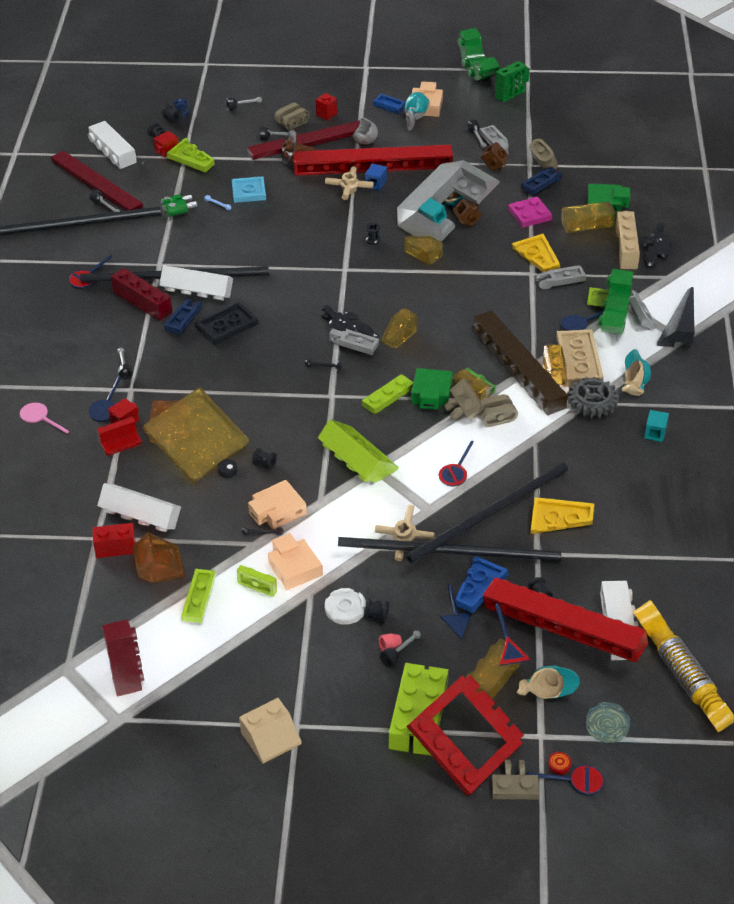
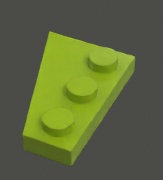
[167,138,215,172]

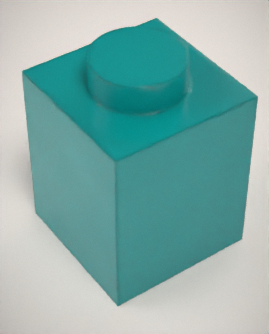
[419,198,447,225]
[644,410,669,442]

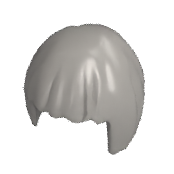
[353,117,378,145]

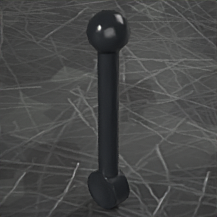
[305,360,342,370]
[242,527,284,536]

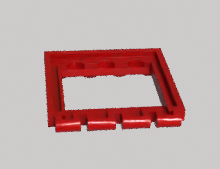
[406,675,524,796]

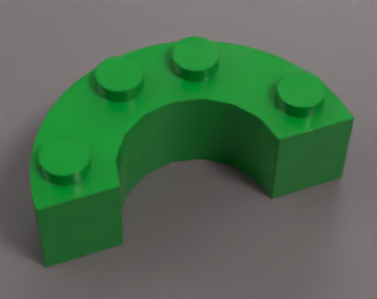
[457,28,500,80]
[598,269,634,335]

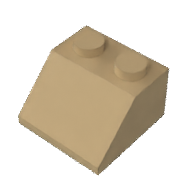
[239,698,302,764]

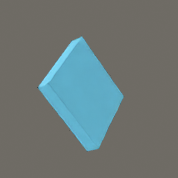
[232,177,266,203]

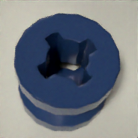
[174,98,190,117]

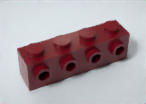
[111,268,173,321]
[102,619,145,697]

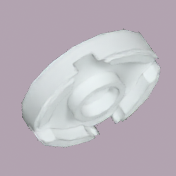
[325,588,366,624]

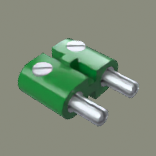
[161,194,197,217]

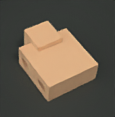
[412,82,443,117]
[248,480,307,529]
[268,533,323,591]

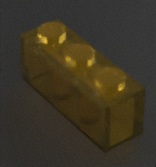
[561,202,616,233]
[466,638,522,699]

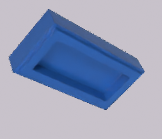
[373,94,406,114]

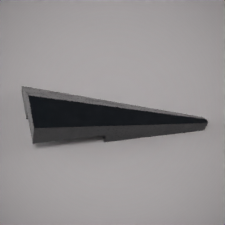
[657,287,695,347]

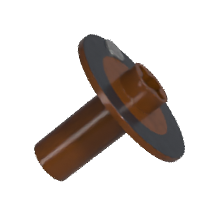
[282,130,315,164]

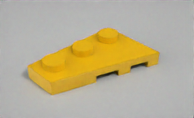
[512,234,560,272]
[531,497,594,534]

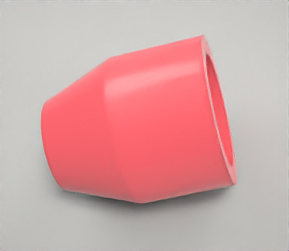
[379,633,402,651]

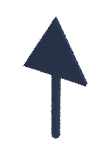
[441,584,471,640]

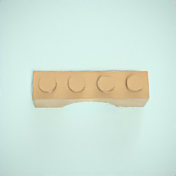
[616,211,640,269]

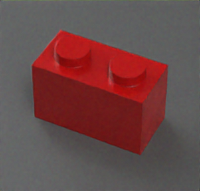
[93,523,136,558]

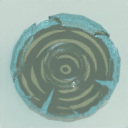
[586,702,630,743]

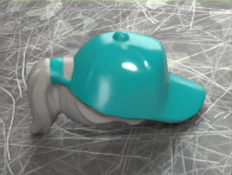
[404,92,430,131]

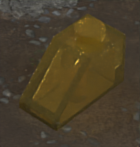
[404,236,443,265]
[381,308,418,349]

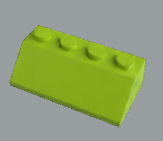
[318,419,399,483]

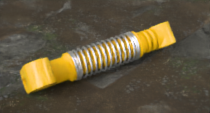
[633,600,734,733]

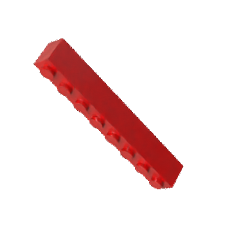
[483,577,648,663]

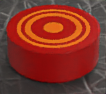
[548,752,571,775]

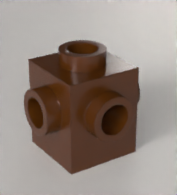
[480,142,509,171]
[453,198,482,227]

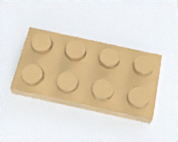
[556,329,604,384]

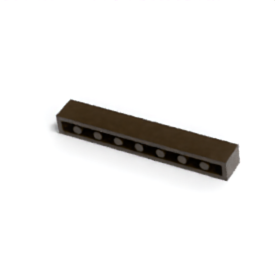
[472,310,568,415]

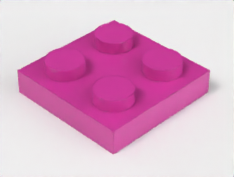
[508,197,552,228]

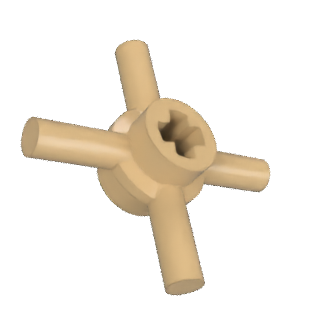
[325,167,374,200]
[374,504,435,561]

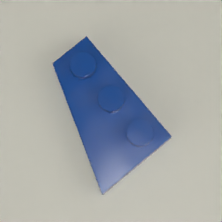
[455,556,509,613]

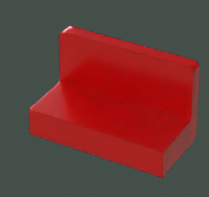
[97,417,142,456]

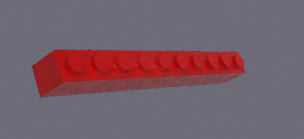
[294,145,453,176]

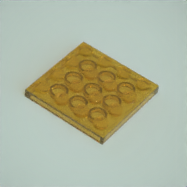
[142,387,250,484]

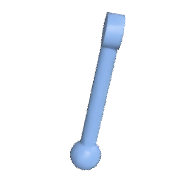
[204,195,231,211]

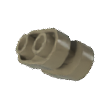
[274,102,310,130]
[529,139,558,170]
[478,394,519,427]

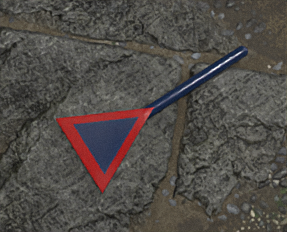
[495,604,531,666]

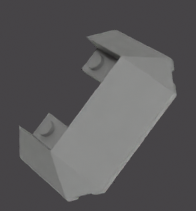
[397,160,500,249]

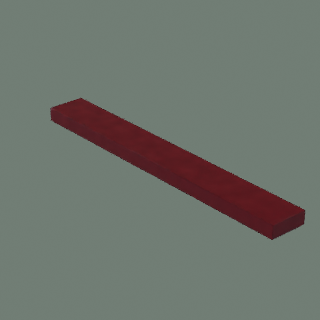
[248,120,360,160]
[51,151,143,211]

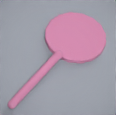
[20,403,69,434]

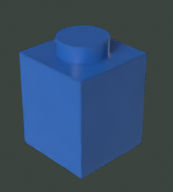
[365,164,387,191]

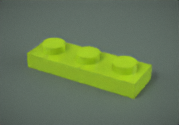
[362,374,414,414]
[181,569,216,623]

